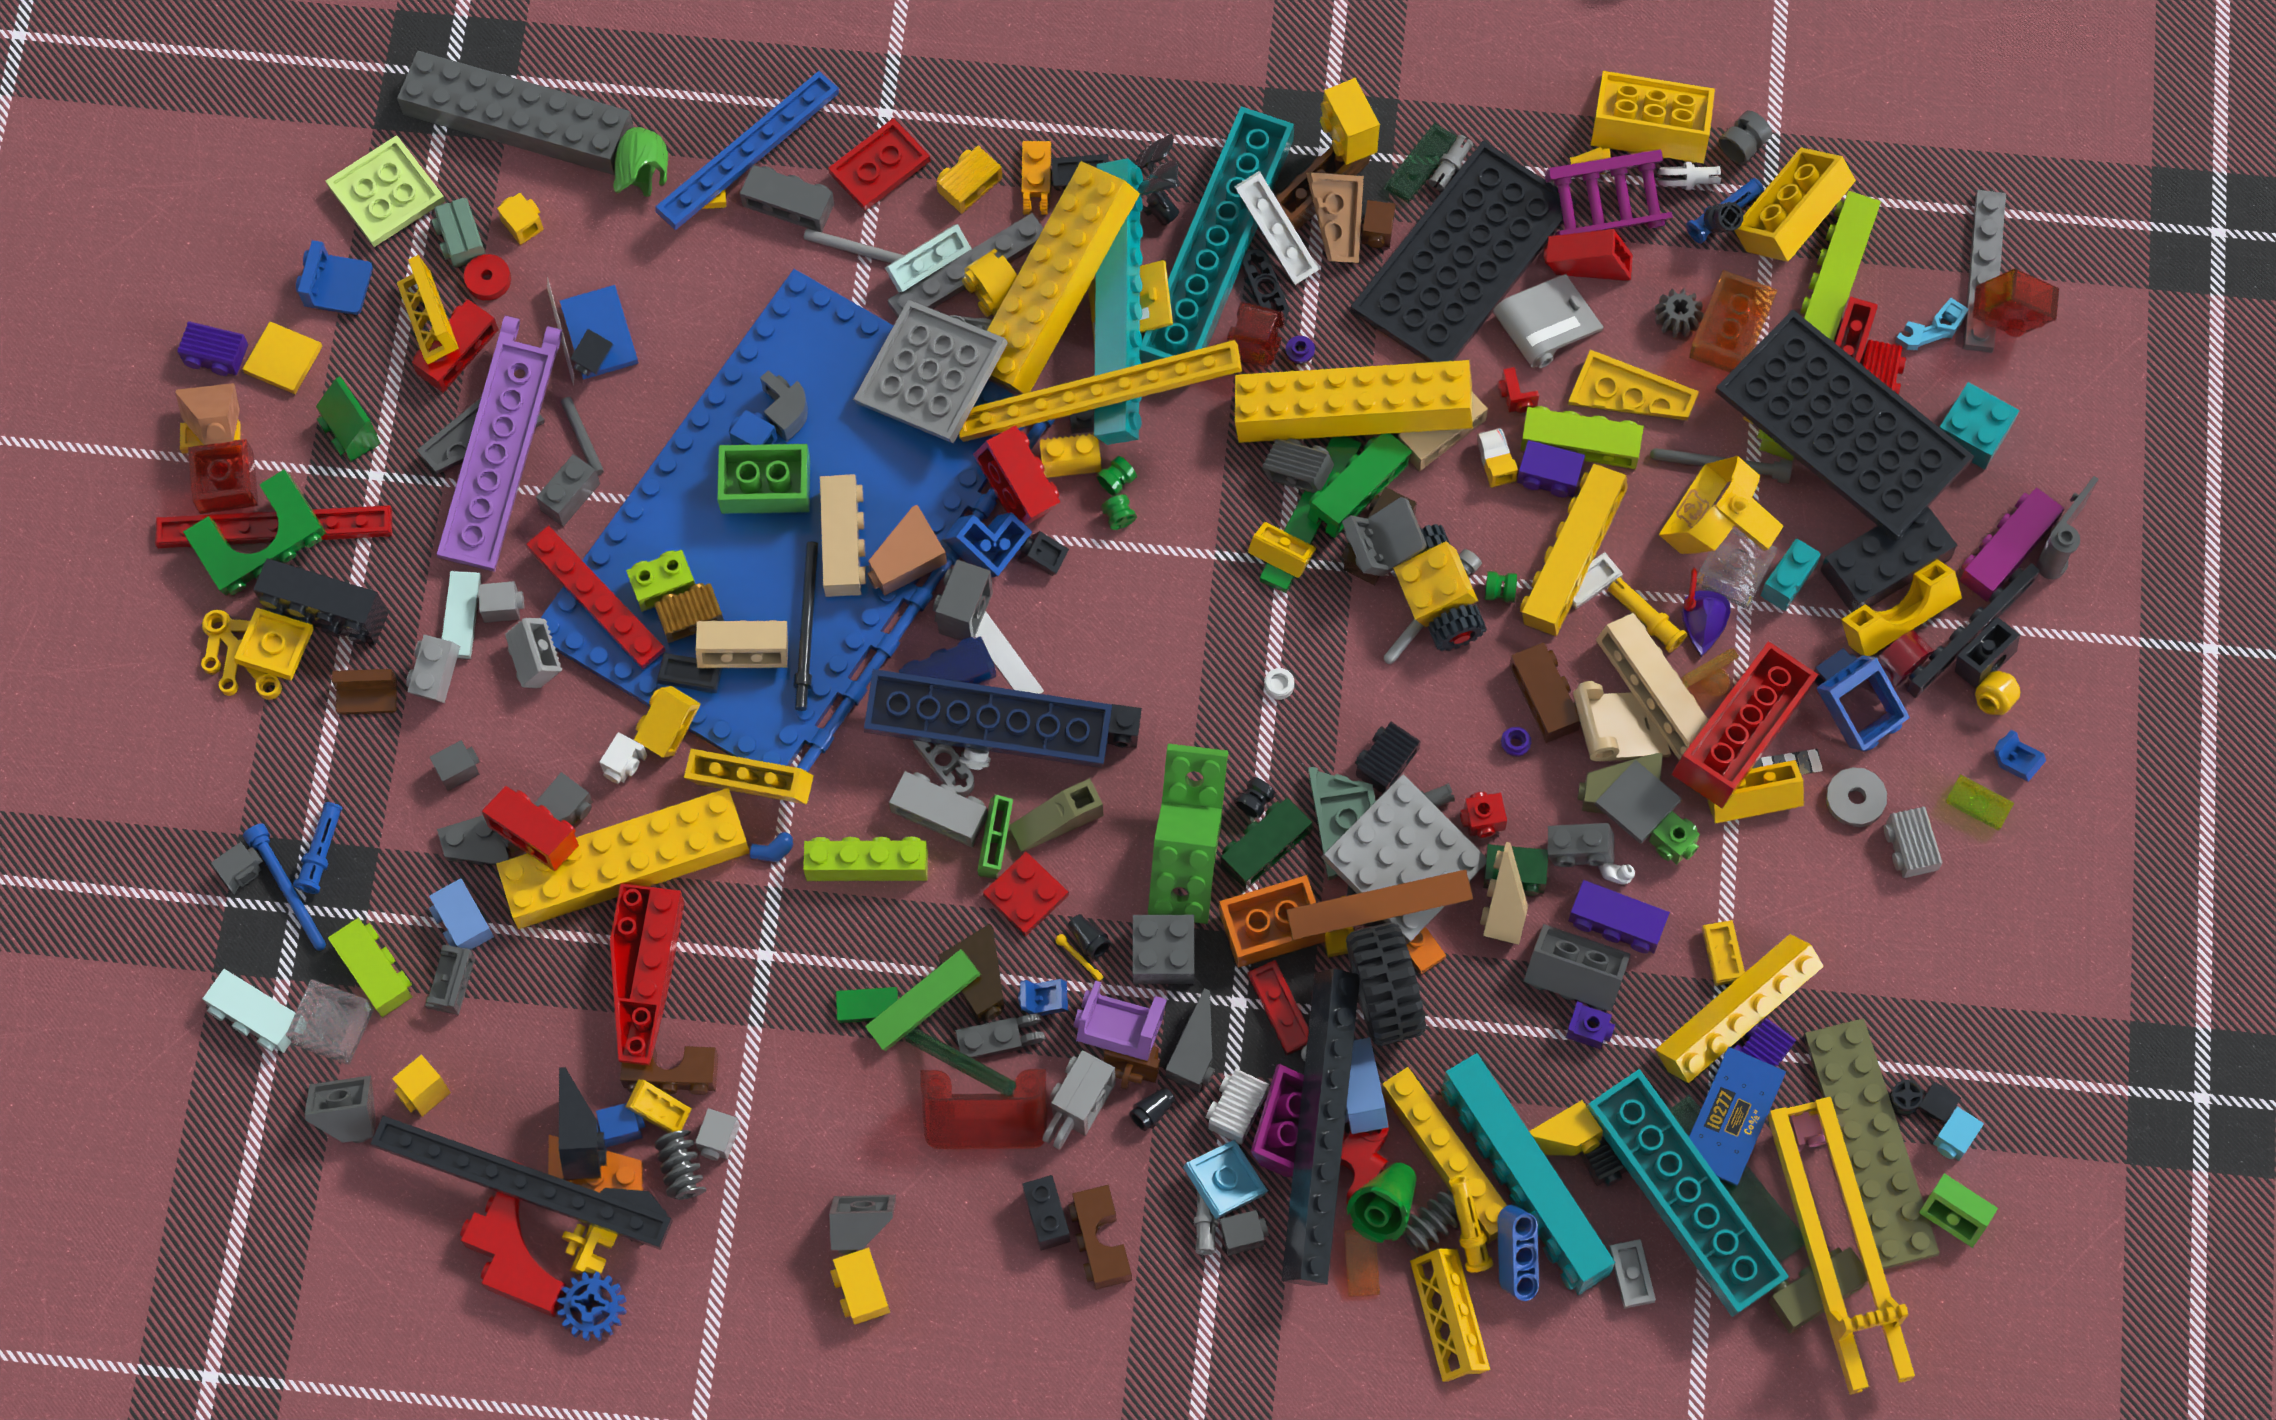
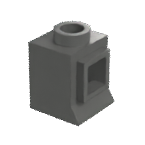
[211,842,263,894]

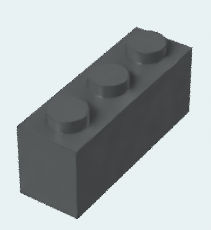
[740,165,834,232]

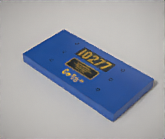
[1689,1046,1786,1186]

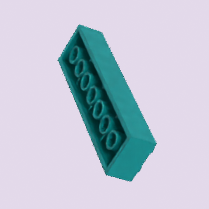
[1441,1053,1616,1295]
[1587,1069,1789,1317]

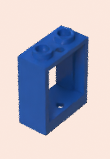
[1816,655,1910,751]

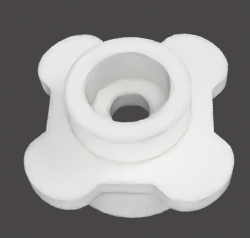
[959,747,991,770]

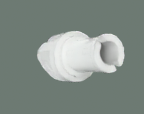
[1657,162,1721,190]

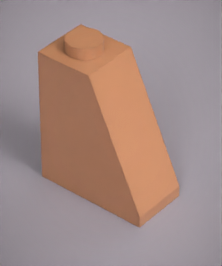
[175,383,240,445]
[867,505,947,596]

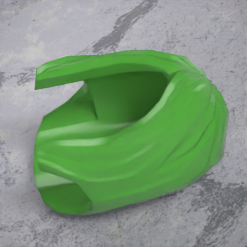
[613,127,668,197]

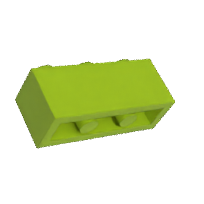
[328,917,412,1018]

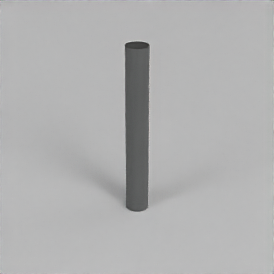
[561,397,604,475]

